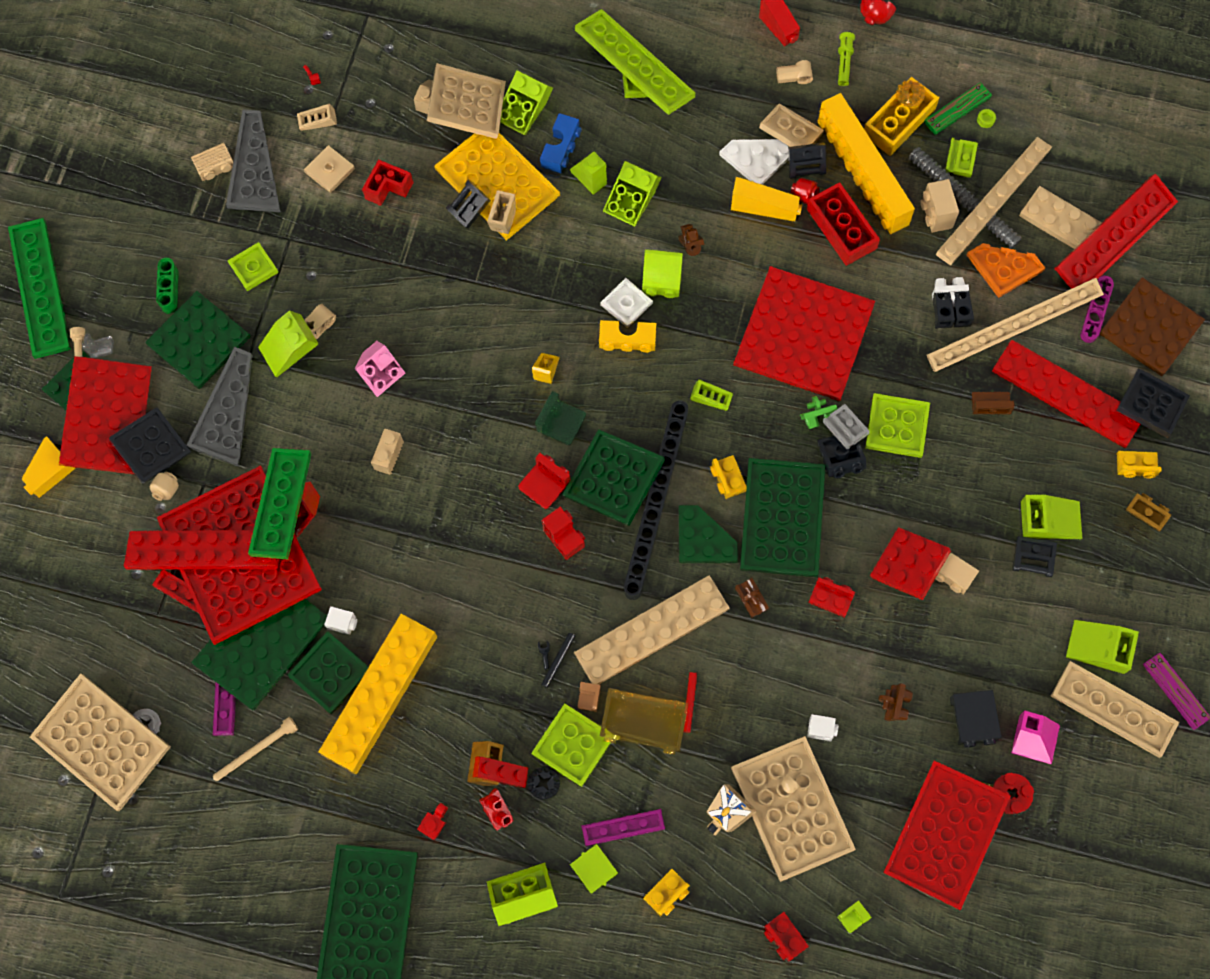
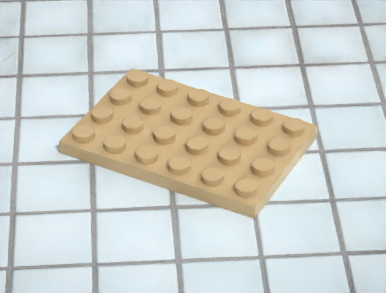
[30,673,171,811]
[731,736,856,882]

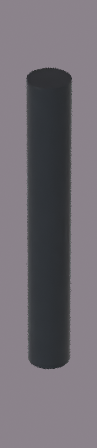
[541,633,576,688]

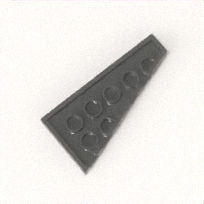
[226,109,281,212]
[186,347,253,467]

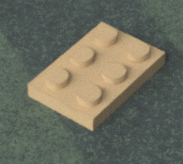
[759,103,824,147]

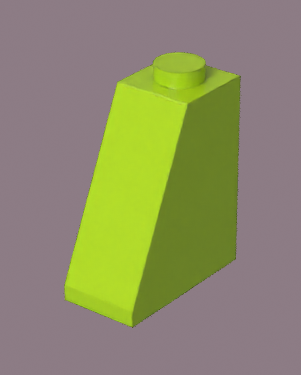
[570,152,607,195]

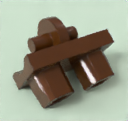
[678,224,704,256]
[735,578,769,618]
[878,683,913,721]

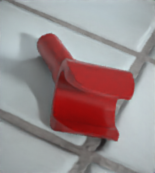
[303,65,321,85]

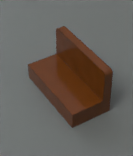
[971,392,1014,414]

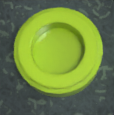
[977,109,996,128]

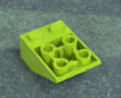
[500,71,553,135]
[603,161,662,227]
[1021,495,1082,539]
[1066,620,1139,674]

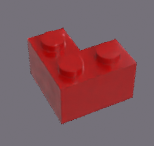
[362,159,413,206]
[541,507,585,560]

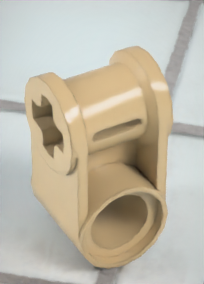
[305,304,337,339]

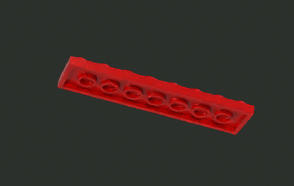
[1054,174,1178,289]
[992,340,1140,448]
[124,530,279,570]

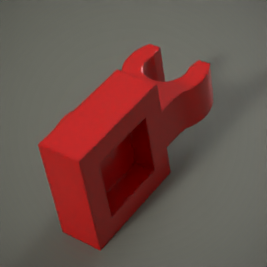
[417,803,448,841]

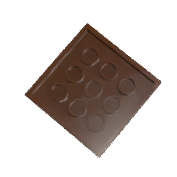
[1099,278,1205,376]

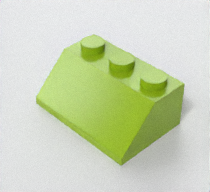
[487,863,558,926]

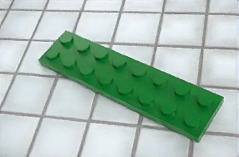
[8,218,71,359]

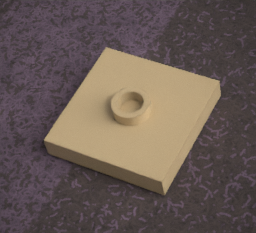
[304,145,355,193]

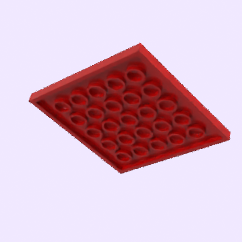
[733,266,875,401]

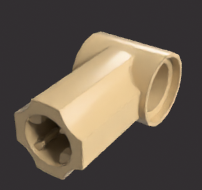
[776,60,813,84]

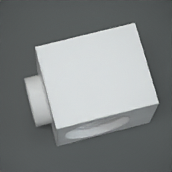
[325,607,357,635]
[807,714,838,741]

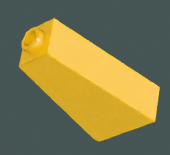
[731,177,802,221]

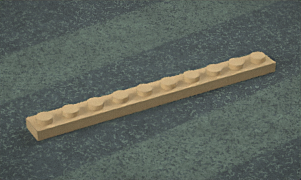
[936,137,1052,266]
[926,278,1104,372]

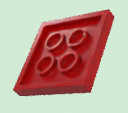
[870,527,951,600]

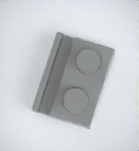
[823,404,869,449]

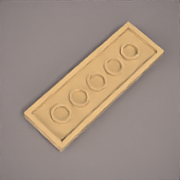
[1051,661,1179,758]

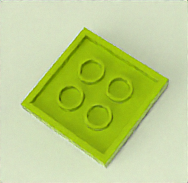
[865,393,930,458]
[531,703,615,787]

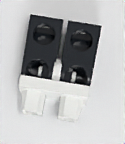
[932,277,974,329]

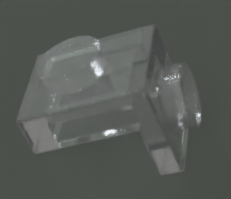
[82,333,114,358]

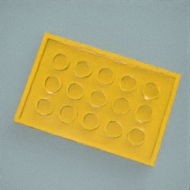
[434,133,560,241]

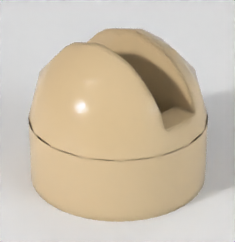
[782,775,800,793]

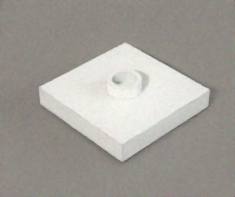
[600,278,653,328]

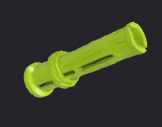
[838,32,855,86]

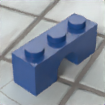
[540,113,581,173]

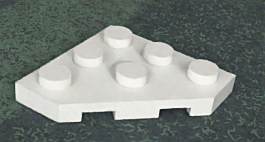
[719,139,790,185]

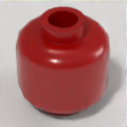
[791,178,820,204]

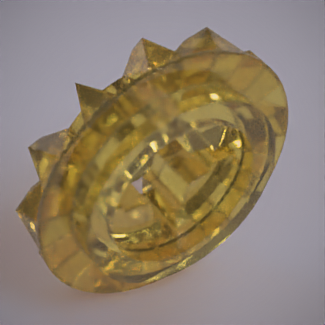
[896,79,925,107]

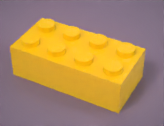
[864,77,939,156]

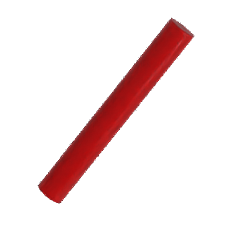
[683,672,697,733]

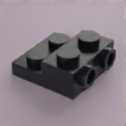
[817,436,866,479]

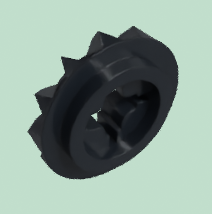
[528,767,560,800]

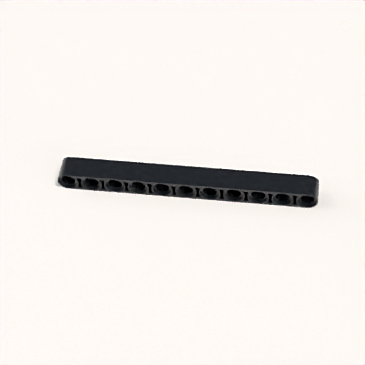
[624,400,688,600]

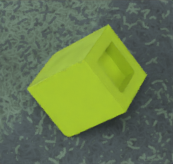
[837,900,872,933]

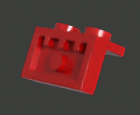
[808,577,855,618]
[763,912,809,962]

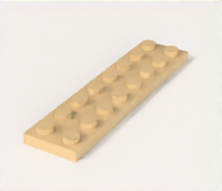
[574,575,729,685]

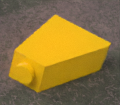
[22,436,75,498]

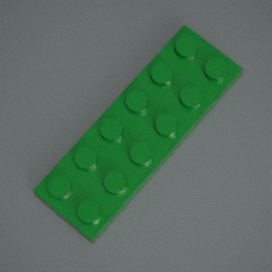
[248,448,311,559]

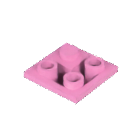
[355,341,405,397]

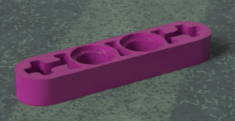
[1080,275,1114,343]

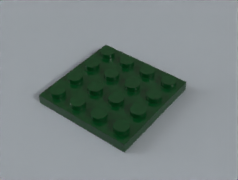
[145,291,251,389]
[562,429,665,526]

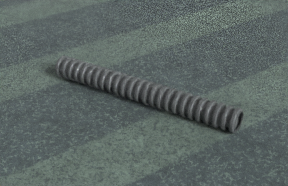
[909,147,1022,249]

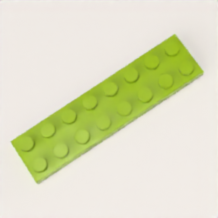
[575,9,695,115]

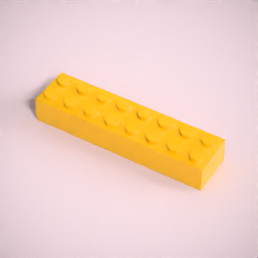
[818,93,915,234]
[318,614,437,775]

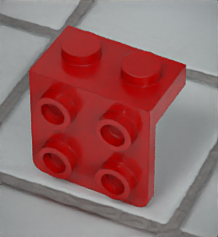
[518,453,570,509]

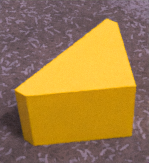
[532,353,559,384]

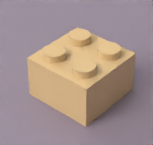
[920,179,959,233]

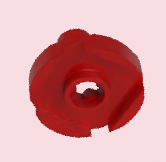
[992,773,1034,814]

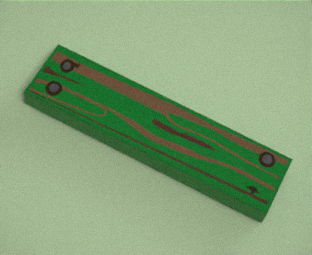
[924,82,992,135]

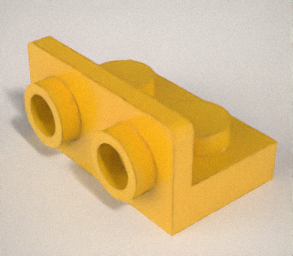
[1117,451,1161,479]
[710,455,746,499]
[643,869,690,917]

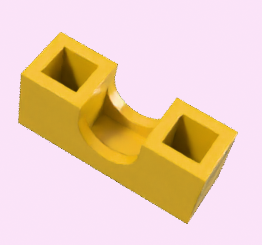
[599,320,656,353]

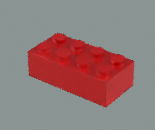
[807,182,880,266]

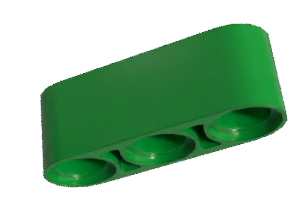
[156,258,179,314]

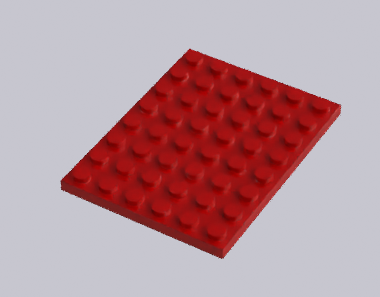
[157,466,322,645]

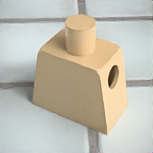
[487,190,516,234]

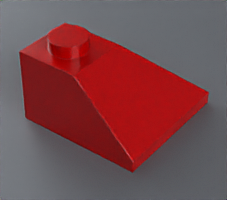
[294,481,320,538]

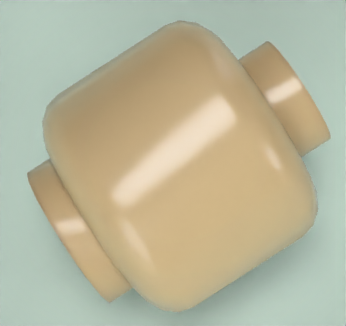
[149,472,179,501]

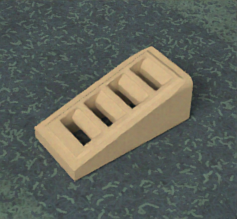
[297,104,337,131]

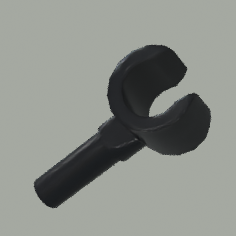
[538,640,550,670]

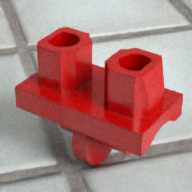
[479,788,513,830]

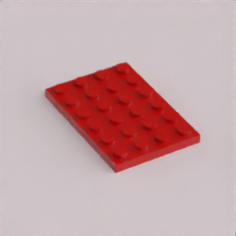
[59,356,152,475]
[883,761,1011,910]

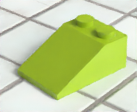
[642,249,683,298]
[258,310,318,377]

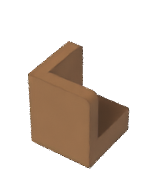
[578,682,601,712]

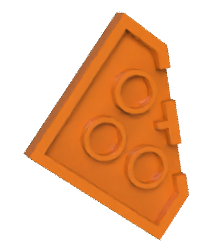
[967,243,1045,298]

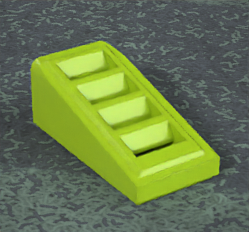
[690,380,733,411]

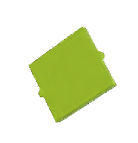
[570,844,618,894]

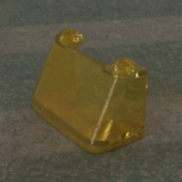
[600,688,688,755]

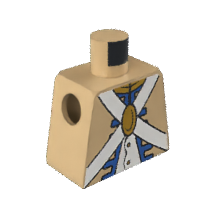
[707,784,757,835]

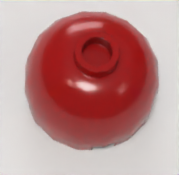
[860,0,896,26]

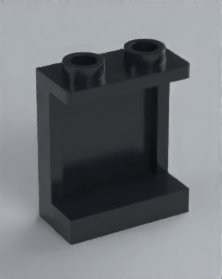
[950,690,1002,748]

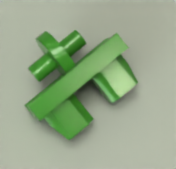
[800,396,837,429]

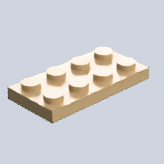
[1019,186,1102,249]

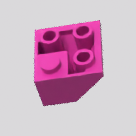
[1011,711,1060,764]

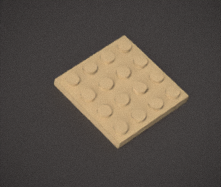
[427,63,506,139]

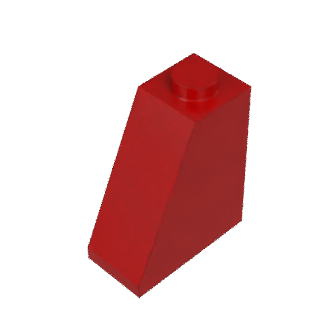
[759,0,800,47]

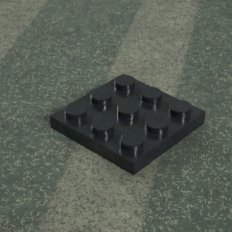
[1116,368,1190,438]
[109,407,191,485]

